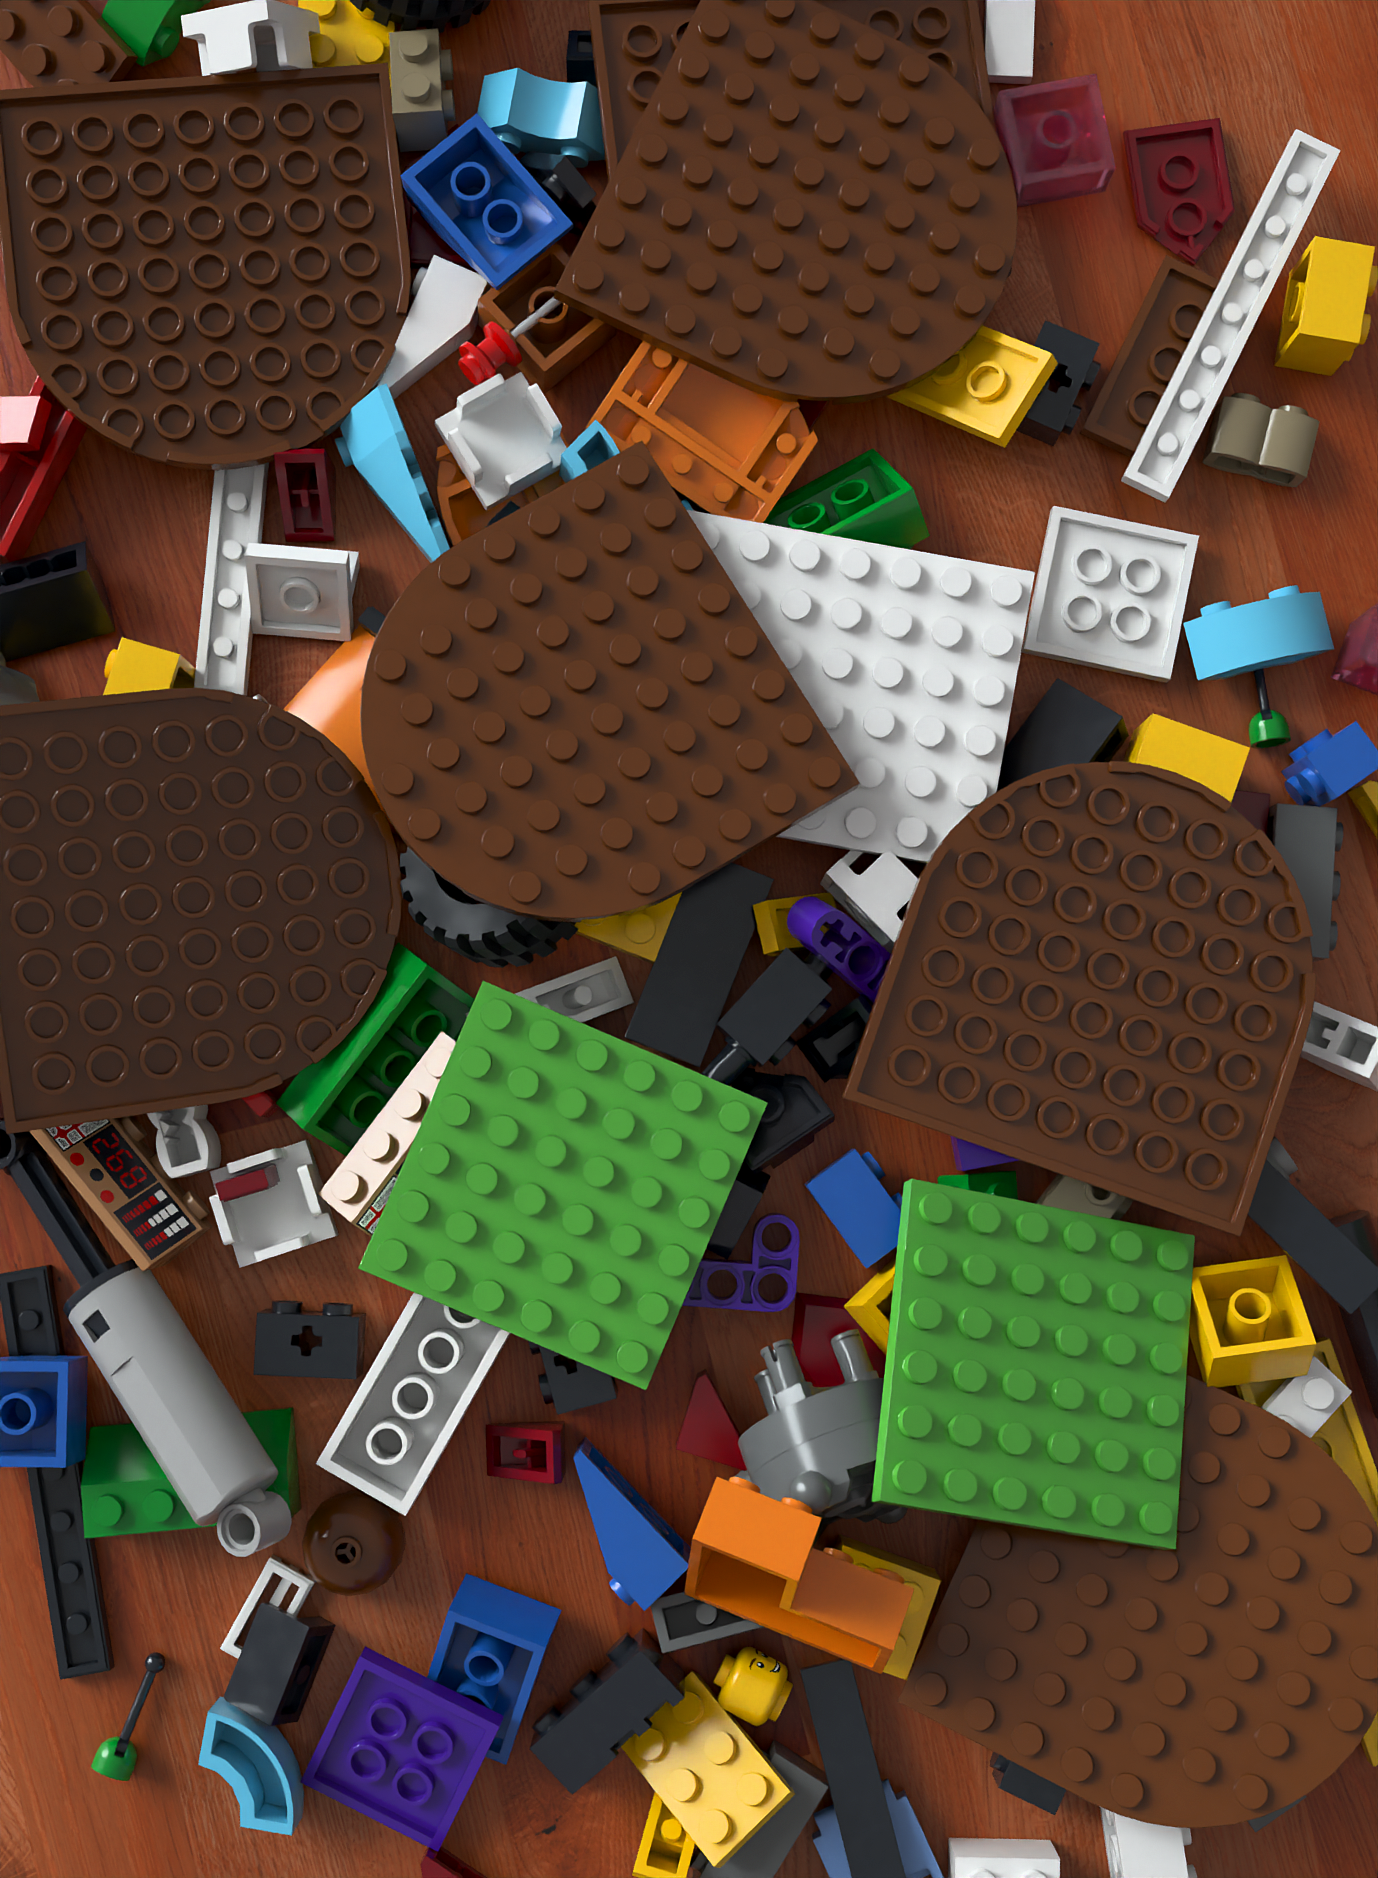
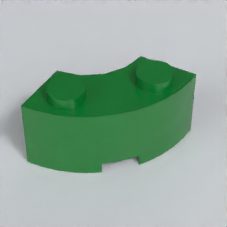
[101,0,211,67]

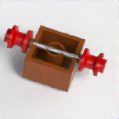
[458,243,617,394]

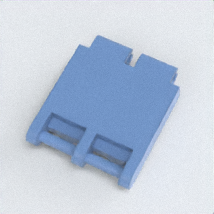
[812,1778,945,1878]

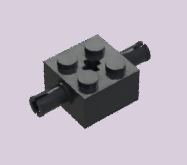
[700,947,833,1086]

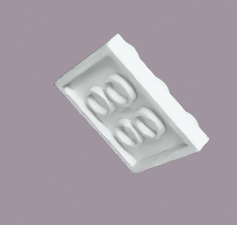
[1021,506,1199,683]

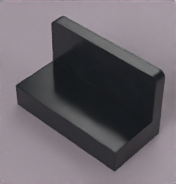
[224,1603,336,1726]

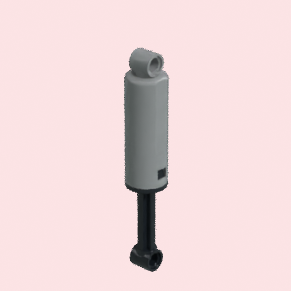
[0,1118,292,1557]

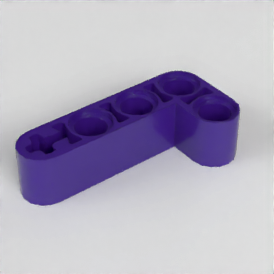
[787,896,891,1005]
[682,1213,800,1312]

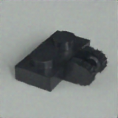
[519,151,597,235]

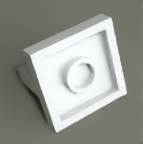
[245,543,360,641]

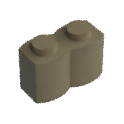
[1202,393,1320,487]

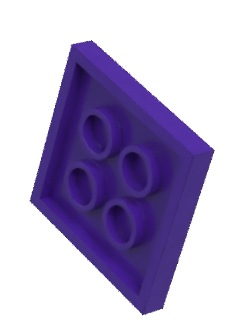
[300,1647,504,1852]

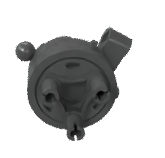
[738,1329,908,1548]

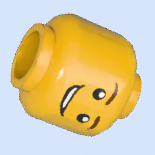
[713,1647,793,1726]

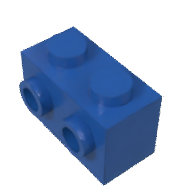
[1281,721,1378,807]
[804,1148,902,1269]

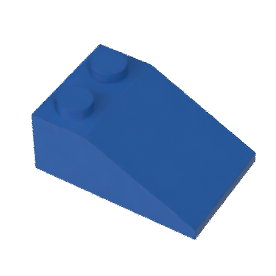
[400,113,574,290]
[0,1355,88,1468]
[573,1437,691,1611]
[427,1573,562,1765]

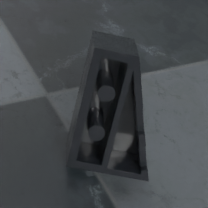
[530,1628,685,1795]

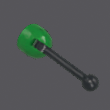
[1248,669,1291,749]
[91,1652,166,1781]

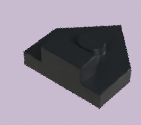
[732,1068,835,1176]

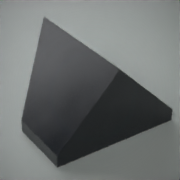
[796,994,872,1083]

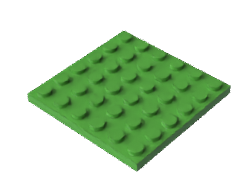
[358,981,768,1390]
[871,1179,1195,1550]

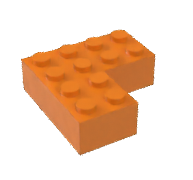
[684,1477,914,1674]

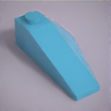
[335,383,450,563]

